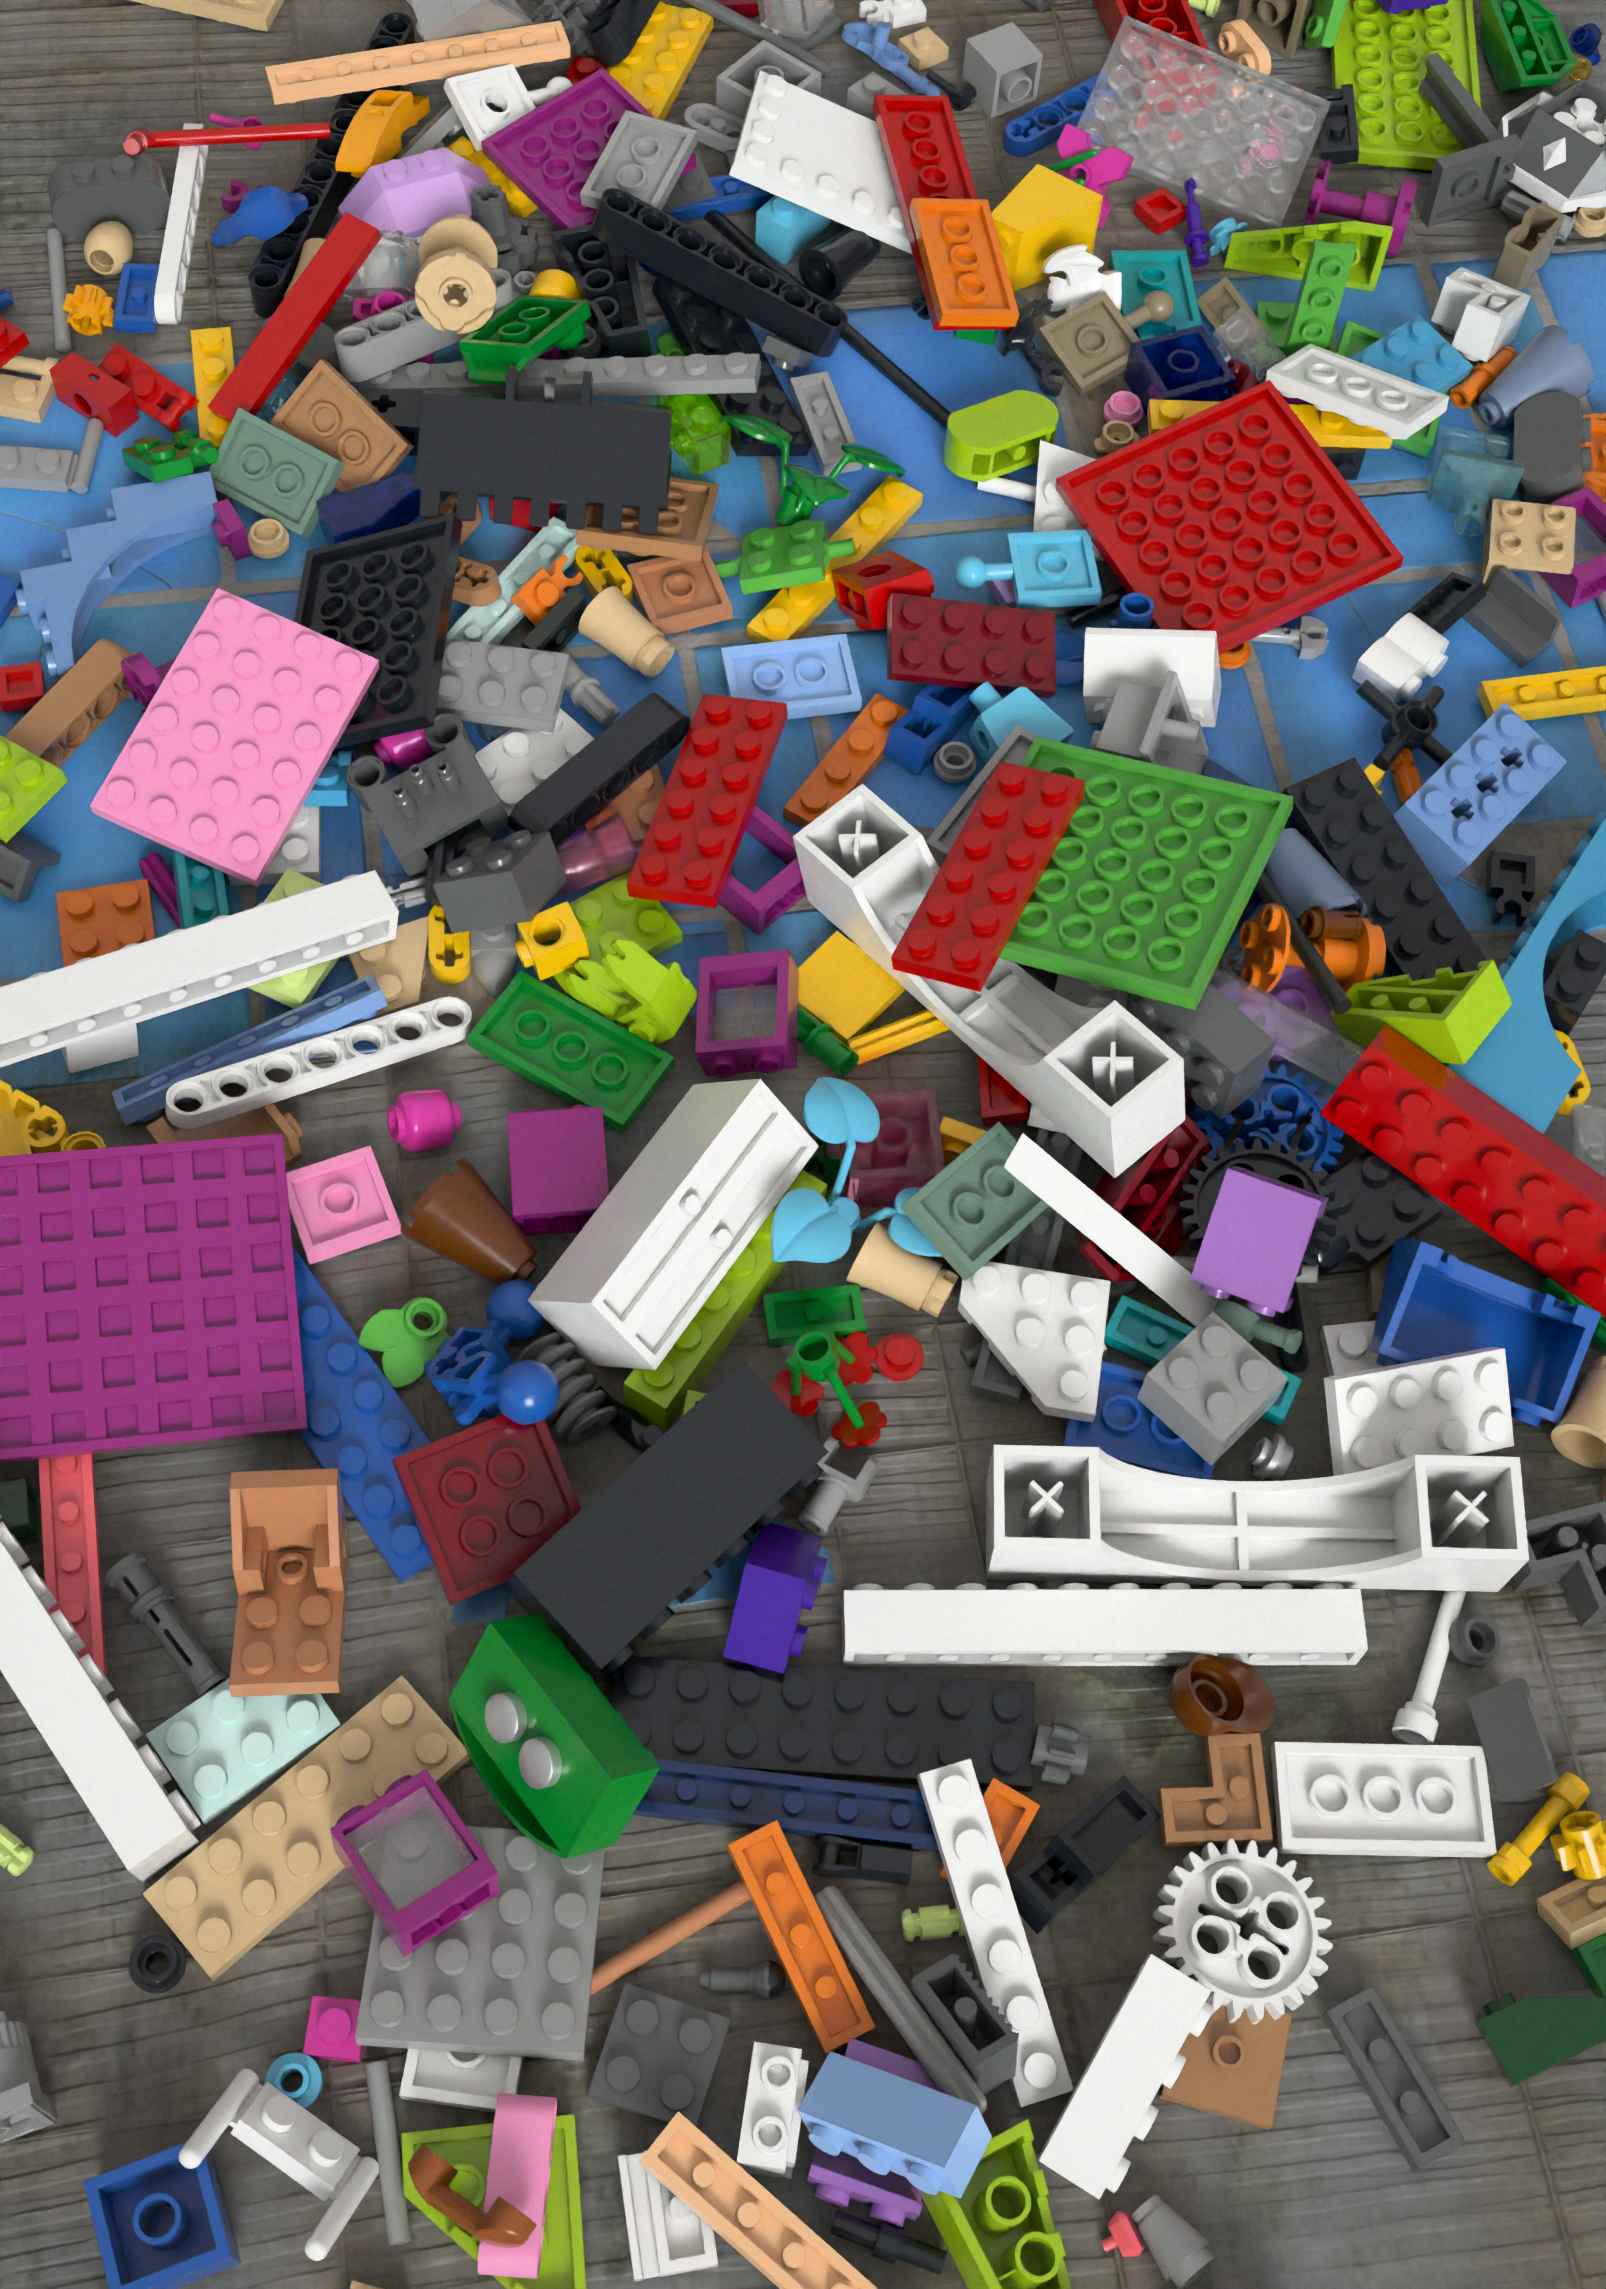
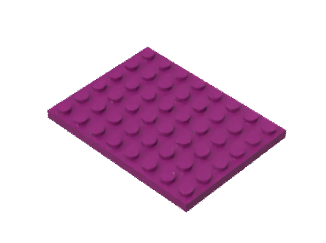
[0,1133,308,1463]

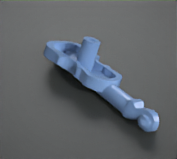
[841,21,940,96]

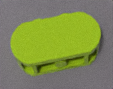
[943,390,1059,482]

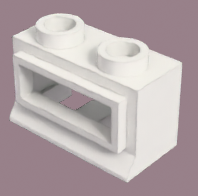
[736,2042,809,2180]

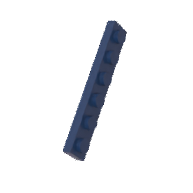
[633,1758,939,1852]

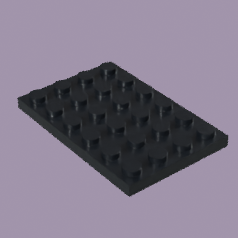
[294,513,463,749]

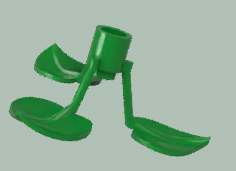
[718,414,906,526]

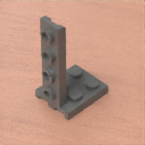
[1420,52,1523,228]

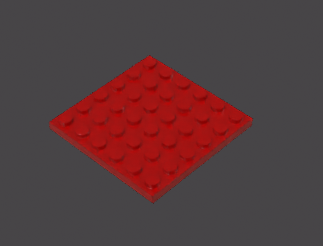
[1055,380,1404,655]

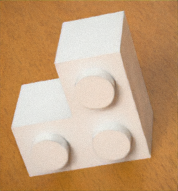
[1431,267,1531,362]

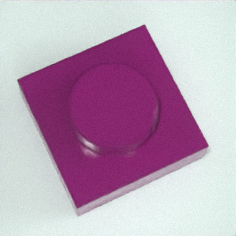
[211,499,251,561]

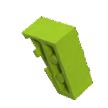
[1330,959,1513,1065]

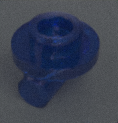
[1568,23,1602,66]

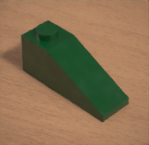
[1476,1992,1606,2088]

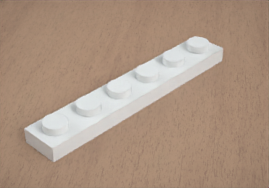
[917,1758,1074,2108]

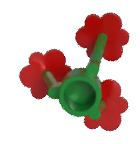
[768,1329,887,1449]

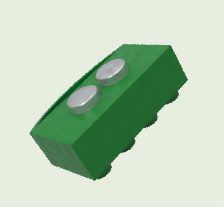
[448,1613,661,1859]

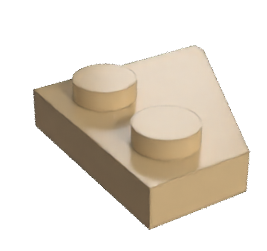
[347,916,428,1019]

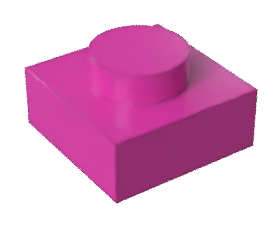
[303,1996,364,2063]

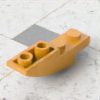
[335,89,430,178]

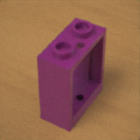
[718,805,806,936]

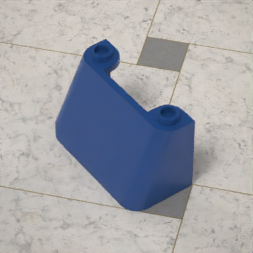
[1370,1238,1601,1427]

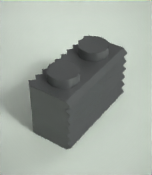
[910,1954,1019,2095]

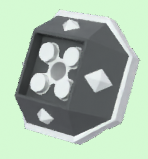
[1497,79,1606,213]

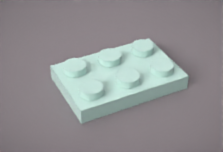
[146,1678,342,1826]

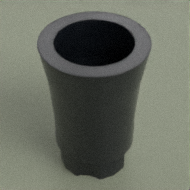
[799,227,881,301]

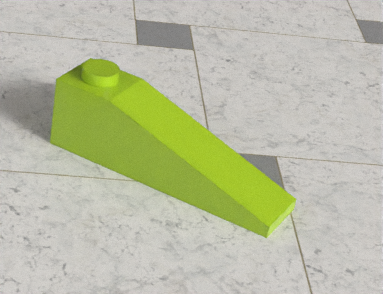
[1224,221,1393,292]

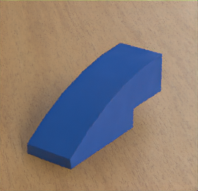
[883,684,976,774]

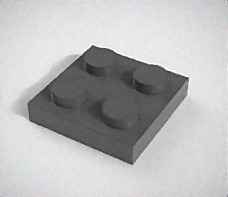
[587,1982,731,2127]

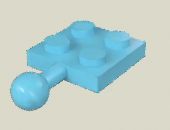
[954,529,1102,609]

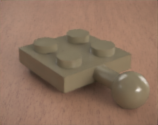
[1038,290,1174,396]

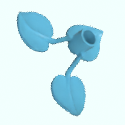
[771,1077,943,1263]

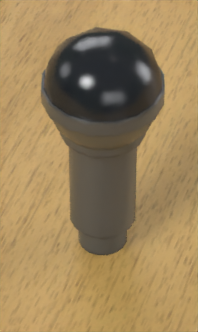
[700,1959,786,2000]

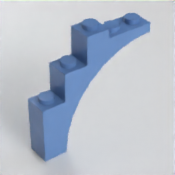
[15,471,217,679]

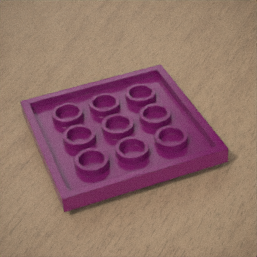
[481,68,696,230]

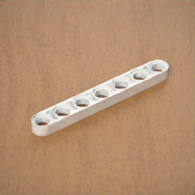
[154,123,208,325]
[165,996,472,1129]

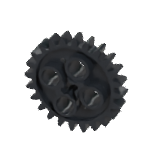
[1179,1138,1339,1277]

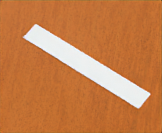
[1003,1133,1222,1327]

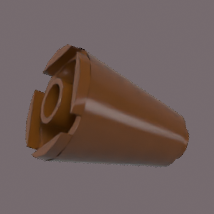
[400,1158,538,1285]

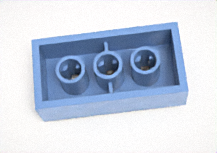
[1393,702,1568,887]

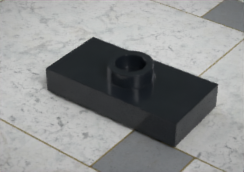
[1398,572,1487,635]

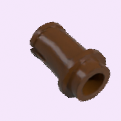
[1299,905,1362,942]

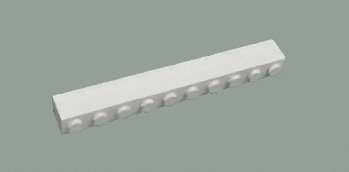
[0,870,399,1068]
[841,1582,1368,1667]

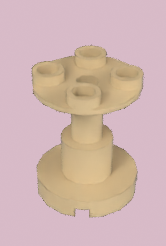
[415,214,498,334]

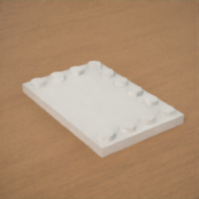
[729,70,913,255]

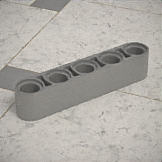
[334,268,514,382]

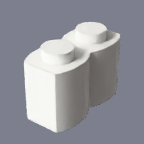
[1352,612,1450,704]

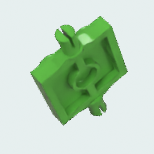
[714,520,856,595]

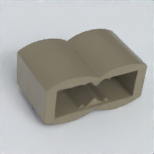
[1492,203,1564,291]

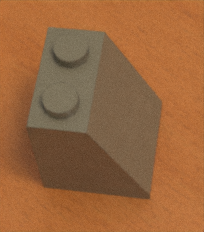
[1236,0,1315,60]

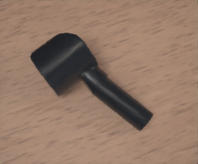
[926,69,977,111]

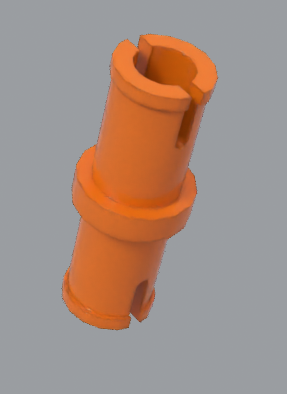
[1450,346,1518,410]

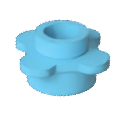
[1209,218,1248,256]

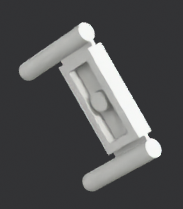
[179,2069,379,2261]

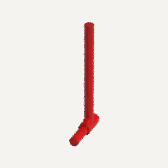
[124,122,331,155]

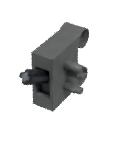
[346,713,509,907]

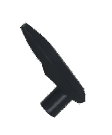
[595,1386,663,1452]

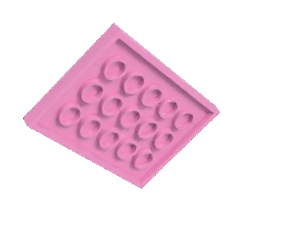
[90,588,379,888]

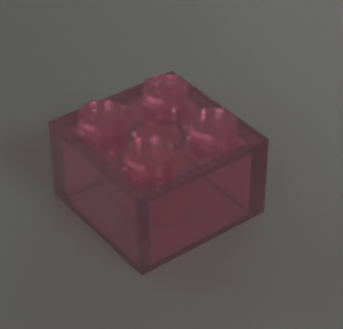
[839,1090,945,1205]

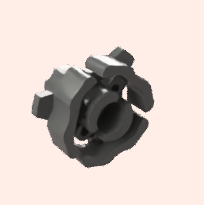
[470,184,539,278]

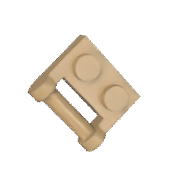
[0,355,61,424]

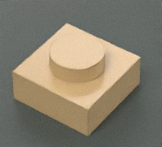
[898,27,949,72]

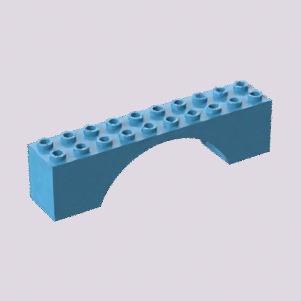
[1442,806,1606,1134]

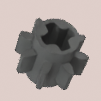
[1030,1714,1091,1786]

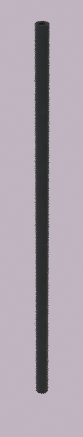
[703,210,951,429]

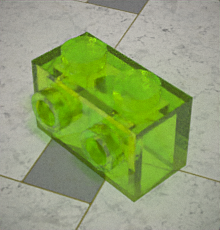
[657,394,731,476]

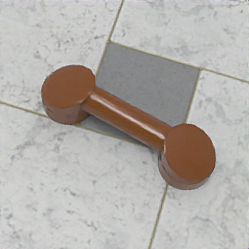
[408,2144,537,2248]

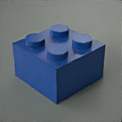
[83,2142,241,2289]

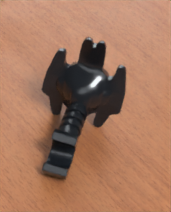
[1001,298,1065,397]

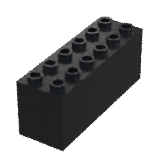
[503,1360,829,1677]

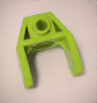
[564,939,698,1045]

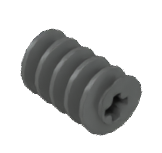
[515,1332,617,1444]

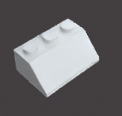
[1083,627,1222,727]

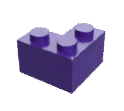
[723,1523,827,1674]

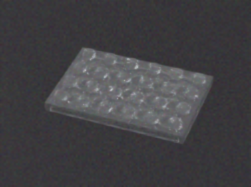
[1077,15,1331,230]

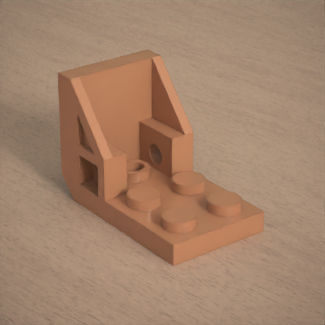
[229,1468,349,1697]

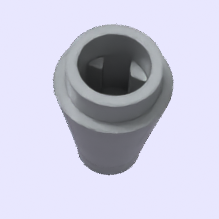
[1132,2194,1216,2289]

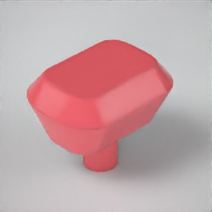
[1101,2211,1144,2257]

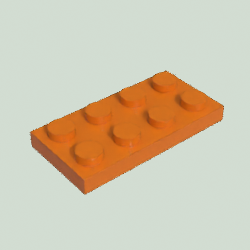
[909,198,1019,327]

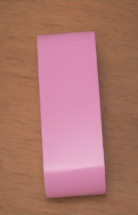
[478,2093,557,2279]

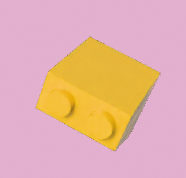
[992,164,1103,292]

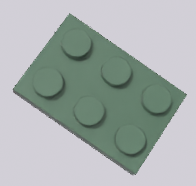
[207,408,346,540]
[900,1122,1049,1281]

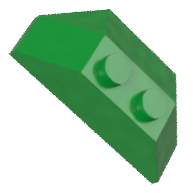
[1481,0,1577,92]

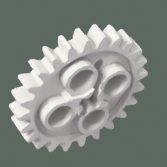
[1152,1838,1333,2024]

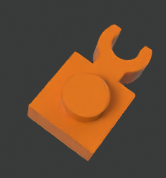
[510,555,583,627]

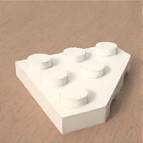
[958,1261,1111,1422]

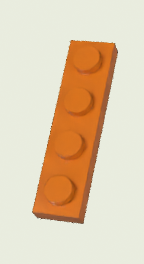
[783,693,910,828]
[726,1820,876,2054]

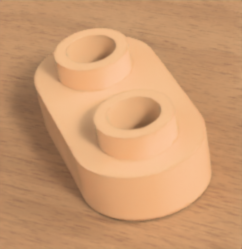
[1218,19,1272,83]

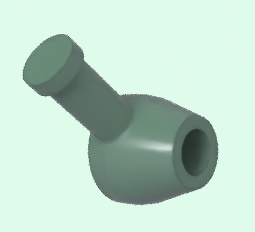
[1214,1300,1302,1354]

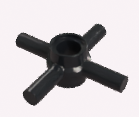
[1355,679,1453,771]

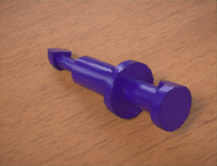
[1184,177,1210,268]

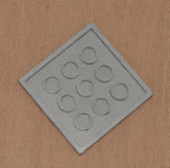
[355,1821,606,2061]

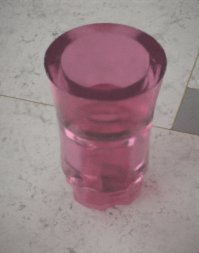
[555,811,639,896]

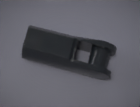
[812,1835,913,1885]

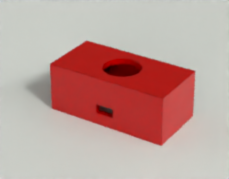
[49,352,139,438]

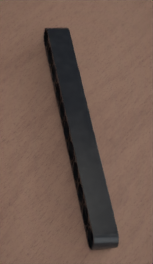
[248,12,415,318]

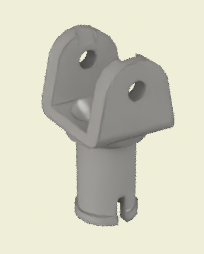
[798,1436,880,1536]

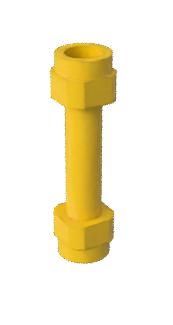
[1487,1772,1590,1886]

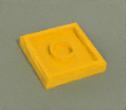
[798,931,905,1046]

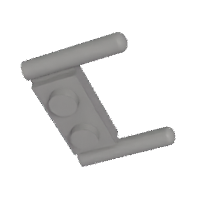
[0,418,104,494]

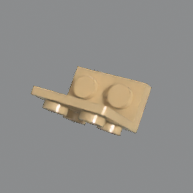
[1480,499,1576,591]

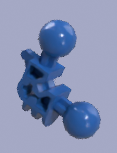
[424,1279,560,1426]

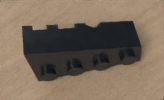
[550,224,652,358]

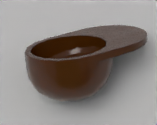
[1168,1654,1276,1737]

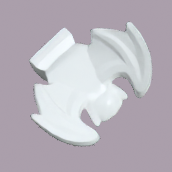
[1042,244,1121,326]

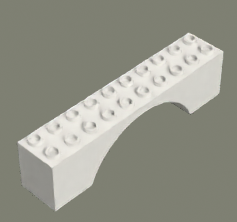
[793,784,1185,1178]
[986,1445,1529,1592]

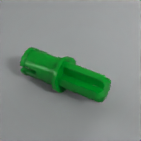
[797,1003,859,1077]

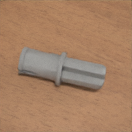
[1500,190,1576,243]
[565,658,620,726]

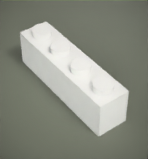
[1038,1954,1214,2200]

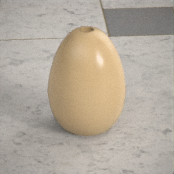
[83,221,133,276]

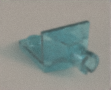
[1427,424,1525,537]

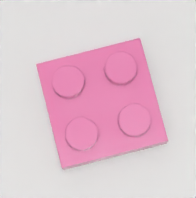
[286,1145,402,1265]

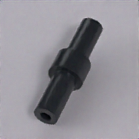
[830,2210,947,2275]

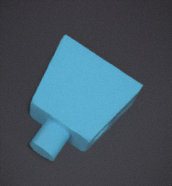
[969,681,1075,765]

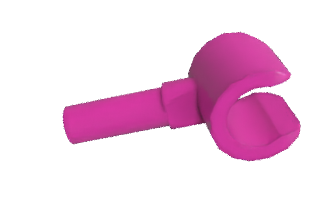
[209,112,263,148]

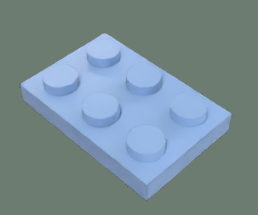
[720,634,862,720]

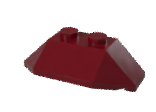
[1076,1114,1210,1282]

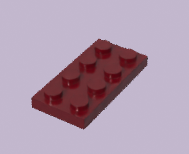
[887,593,1056,699]

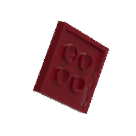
[391,1414,582,1605]

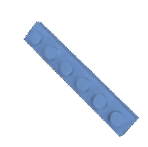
[112,974,388,1125]

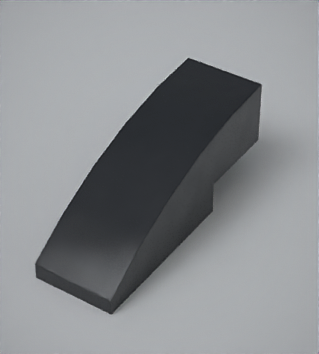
[1009,1776,1162,1934]

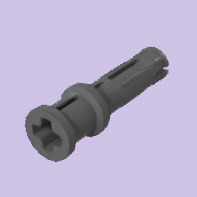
[104,1551,229,1697]

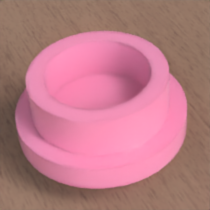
[1103,391,1143,427]

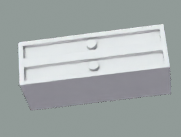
[527,1079,819,1370]

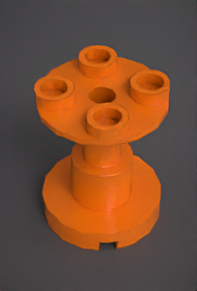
[1239,902,1386,994]

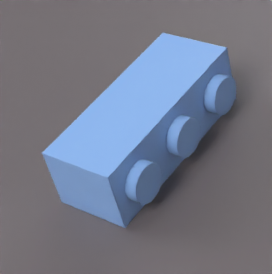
[797,2051,992,2199]

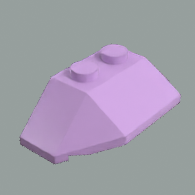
[338,147,492,242]

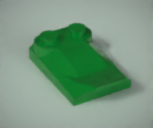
[459,295,591,386]

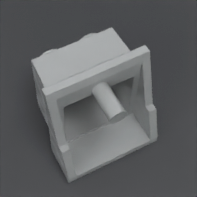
[407,0,533,42]
[1089,670,1209,775]

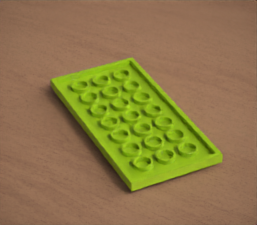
[1330,0,1481,171]

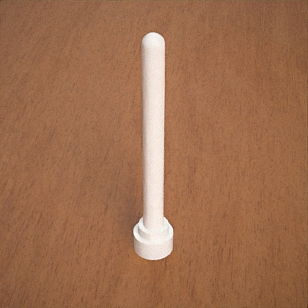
[1392,1591,1467,1745]

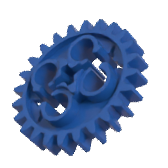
[1191,1064,1345,1175]

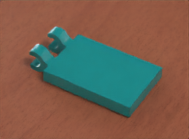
[1109,250,1202,364]

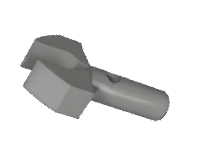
[1250,616,1329,660]

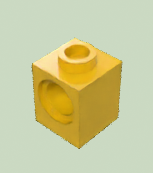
[514,901,591,981]

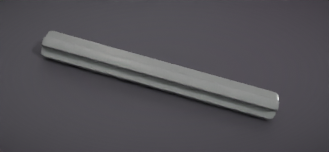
[814,1885,987,2115]

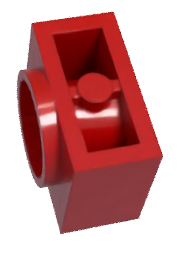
[831,550,934,630]

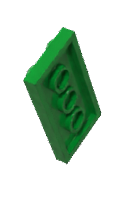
[467,970,675,1134]

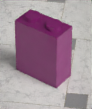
[507,1105,609,1236]

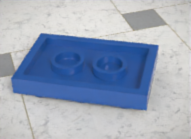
[1062,1361,1215,1480]

